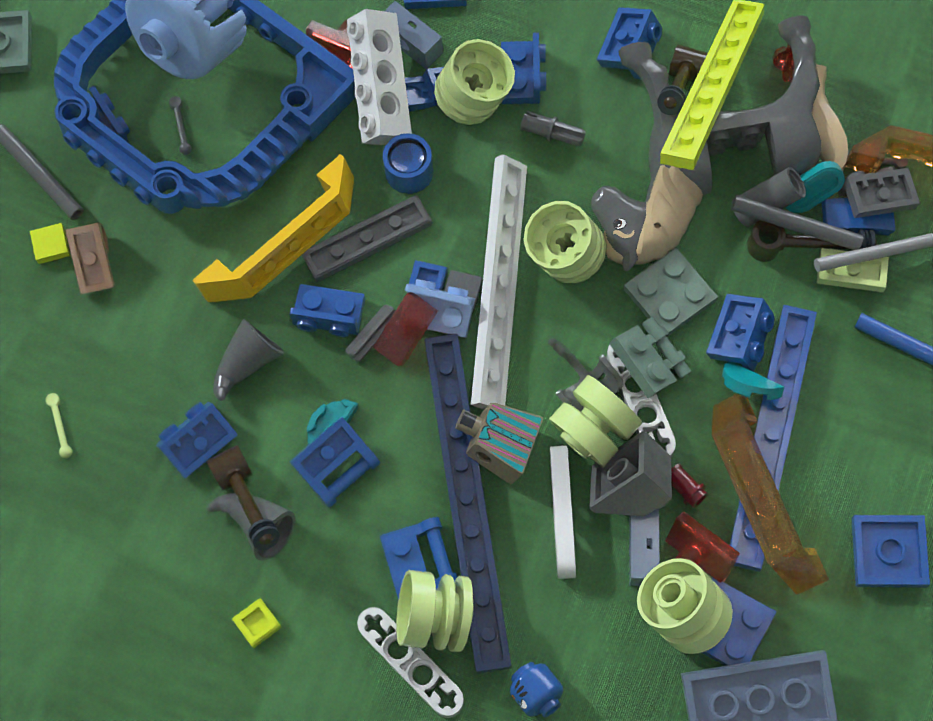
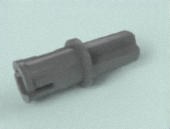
[521,110,586,147]

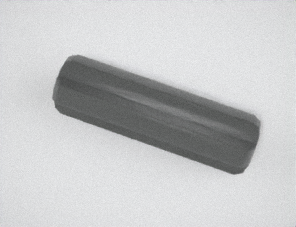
[345,305,399,363]

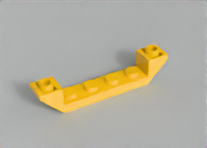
[192,154,355,303]

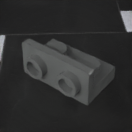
[838,167,920,218]

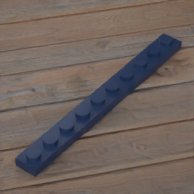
[424,334,512,674]

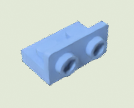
[401,279,476,338]

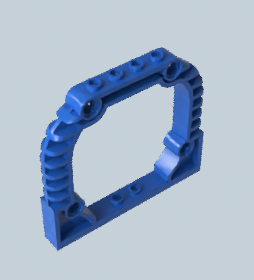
[54,0,356,214]

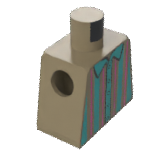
[455,403,543,484]

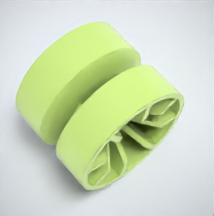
[549,375,643,467]
[637,558,733,654]

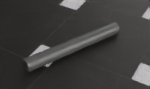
[0,124,84,220]
[731,195,863,250]

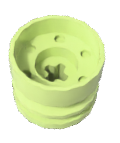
[434,39,515,125]
[524,201,607,283]
[396,570,473,652]

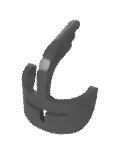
[548,338,624,412]

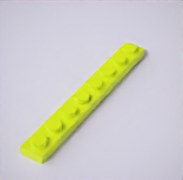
[660,0,765,170]

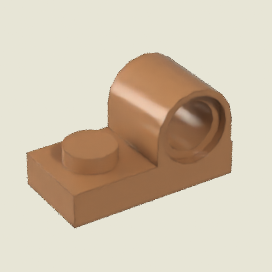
[65,222,115,294]

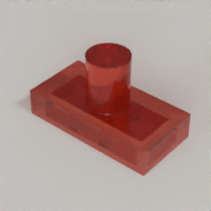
[306,20,352,68]
[373,292,438,367]
[665,511,740,583]

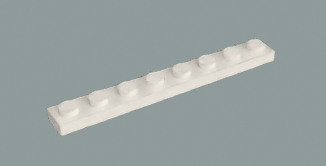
[471,155,527,410]

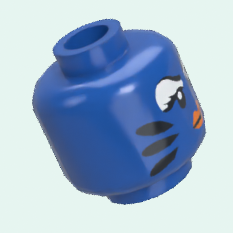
[510,662,563,718]

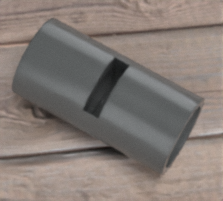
[732,167,806,227]

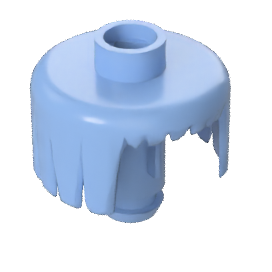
[125,0,247,79]

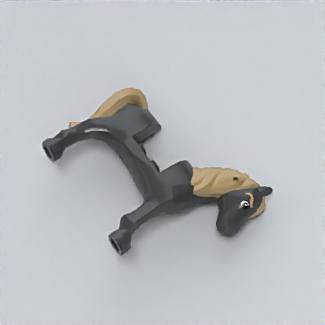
[591,15,848,271]

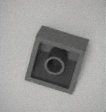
[590,430,672,516]

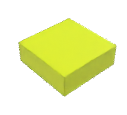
[30,223,70,264]
[232,598,282,649]

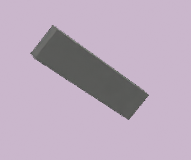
[302,195,432,283]

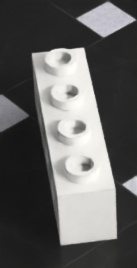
[347,9,412,145]

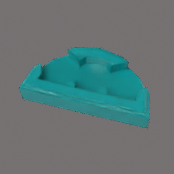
[722,362,784,400]
[307,399,359,444]

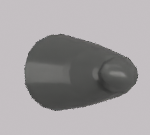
[213,319,285,401]
[207,493,295,561]

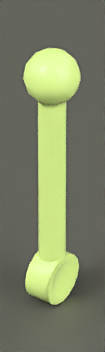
[46,393,73,458]

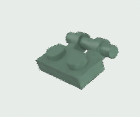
[609,316,691,399]

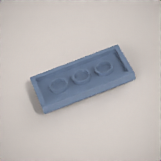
[681,650,838,721]

